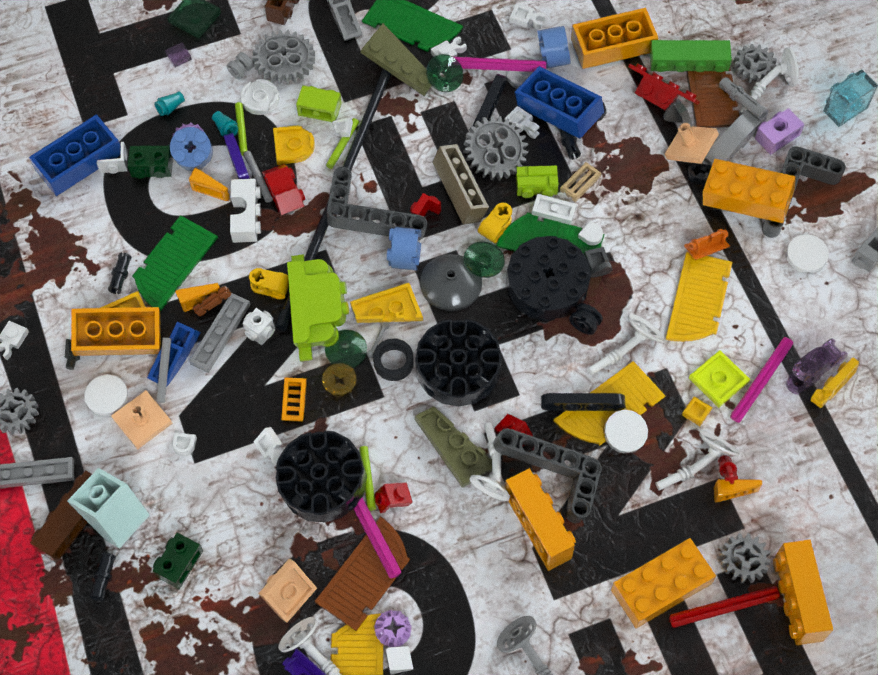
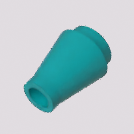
[154,91,185,116]
[212,111,238,136]

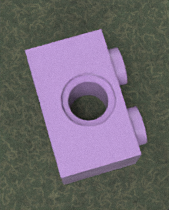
[755,108,804,155]

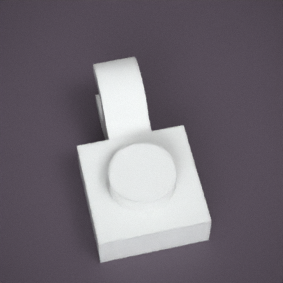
[505,106,540,139]
[254,427,283,466]

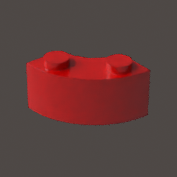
[262,164,305,215]

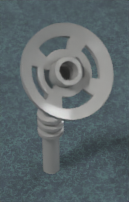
[497,616,553,675]

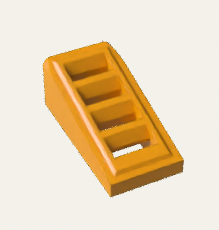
[189,168,230,201]
[175,283,220,312]
[281,377,307,422]
[714,479,762,502]

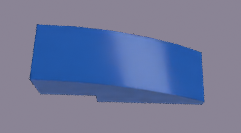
[147,322,201,387]

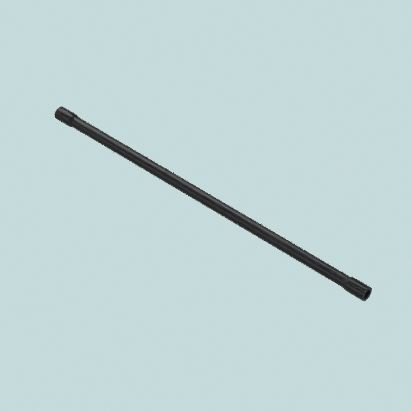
[275,68,391,331]

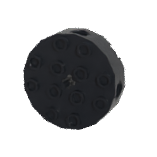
[506,236,591,321]
[415,319,502,407]
[276,430,367,523]

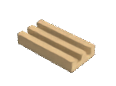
[560,162,602,203]

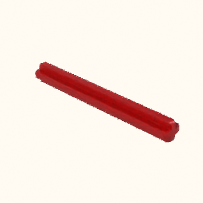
[669,586,780,628]

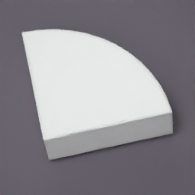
[332,118,353,137]

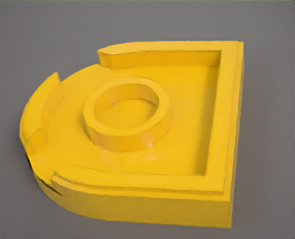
[273,126,315,165]

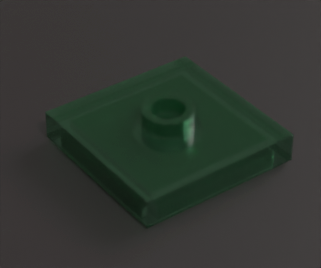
[167,0,221,38]

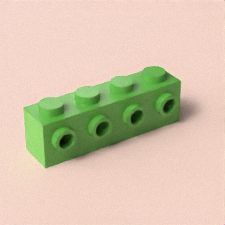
[650,40,732,72]

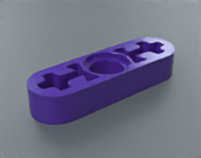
[223,133,250,179]

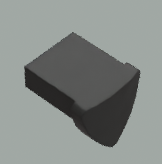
[663,99,693,127]
[583,247,613,277]

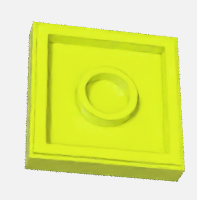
[689,350,750,408]

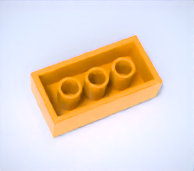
[571,8,658,69]
[703,159,796,223]
[71,307,161,356]
[505,468,576,571]
[611,538,716,629]
[773,539,834,645]

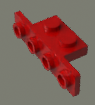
[628,63,700,110]

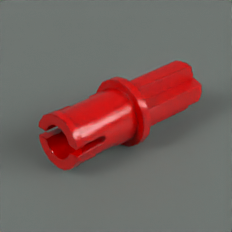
[718,455,738,484]

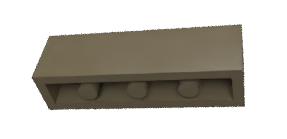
[432,144,489,225]

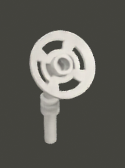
[739,47,798,114]
[587,314,664,375]
[469,422,510,501]
[655,431,740,490]
[278,617,341,675]

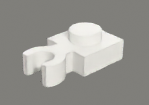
[509,3,545,29]
[431,37,467,67]
[0,321,29,360]

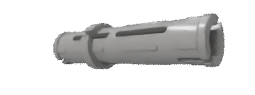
[719,77,769,121]

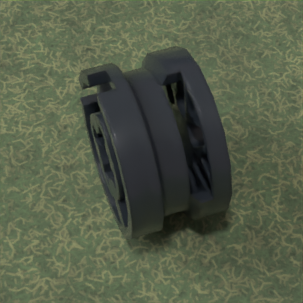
[569,303,603,335]

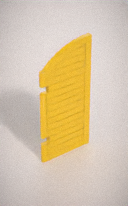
[665,251,732,342]
[554,361,665,446]
[330,613,384,675]

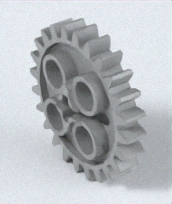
[252,30,315,84]
[463,116,528,181]

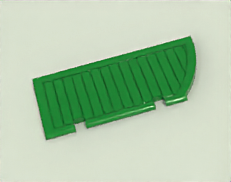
[362,0,463,52]
[496,212,605,253]
[132,215,218,311]

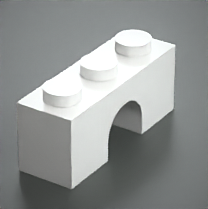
[230,179,261,243]

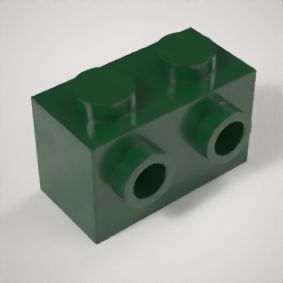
[128,146,173,178]
[153,532,203,590]

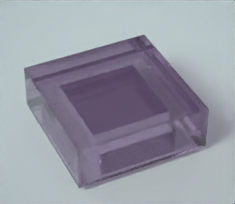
[165,42,192,68]

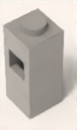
[852,227,878,272]

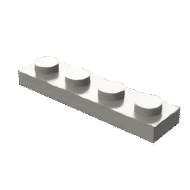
[189,293,251,373]
[0,457,74,488]

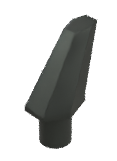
[64,339,80,370]

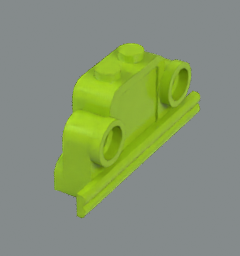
[287,254,349,362]

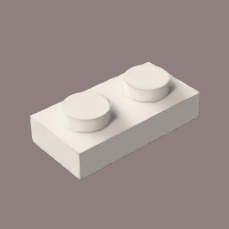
[532,194,577,225]

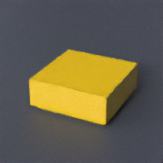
[682,396,713,426]

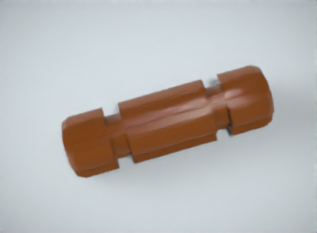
[193,286,231,316]

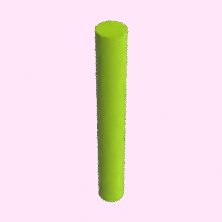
[235,102,248,156]
[326,118,359,169]
[359,446,376,511]

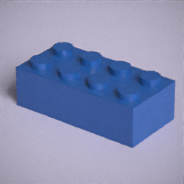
[515,66,604,139]
[29,114,121,196]

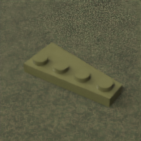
[361,23,436,96]
[415,406,492,488]

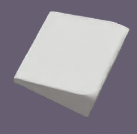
[386,646,413,675]

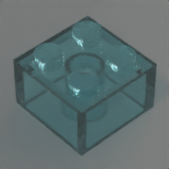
[823,69,878,127]

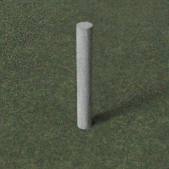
[243,151,273,202]
[156,338,171,403]

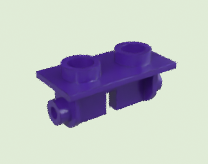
[283,649,326,675]

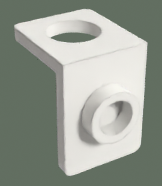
[97,142,128,174]

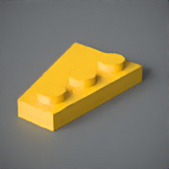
[350,283,423,323]

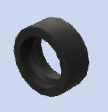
[373,338,414,381]

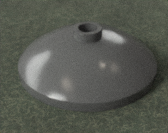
[420,254,482,311]

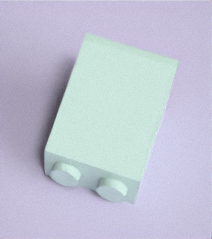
[68,468,149,549]

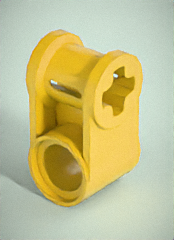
[477,203,512,243]
[249,268,289,299]

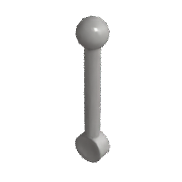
[367,322,390,358]

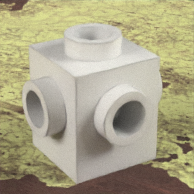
[243,308,275,345]

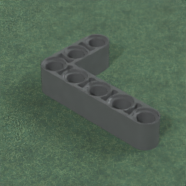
[762,146,846,238]
[327,167,427,241]
[493,428,601,523]

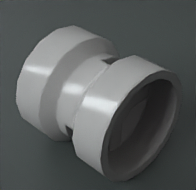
[227,52,254,80]

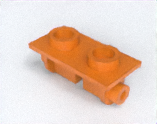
[684,229,730,260]

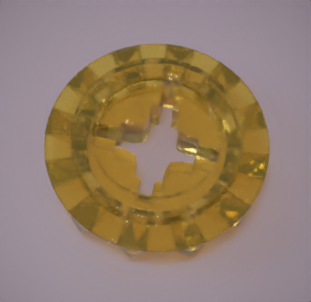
[322,363,356,396]

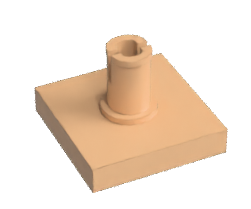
[665,123,719,164]
[111,390,173,450]
[258,559,317,623]

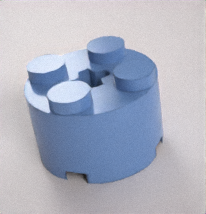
[537,26,571,69]
[170,127,213,171]
[387,227,421,271]

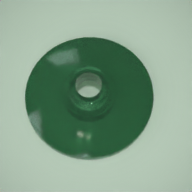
[426,54,463,92]
[464,241,505,278]
[325,330,367,369]

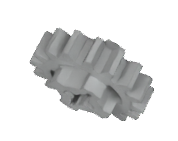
[733,44,777,83]
[0,388,39,435]
[720,533,771,583]

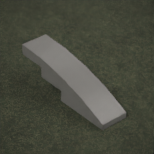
[326,0,363,41]
[703,110,767,166]

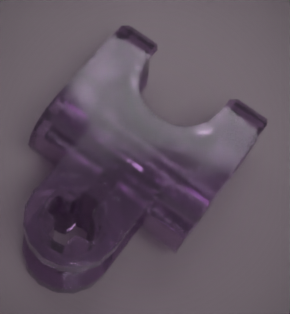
[786,338,848,395]

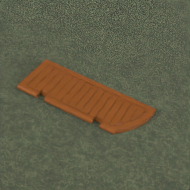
[687,67,740,128]
[315,516,410,631]

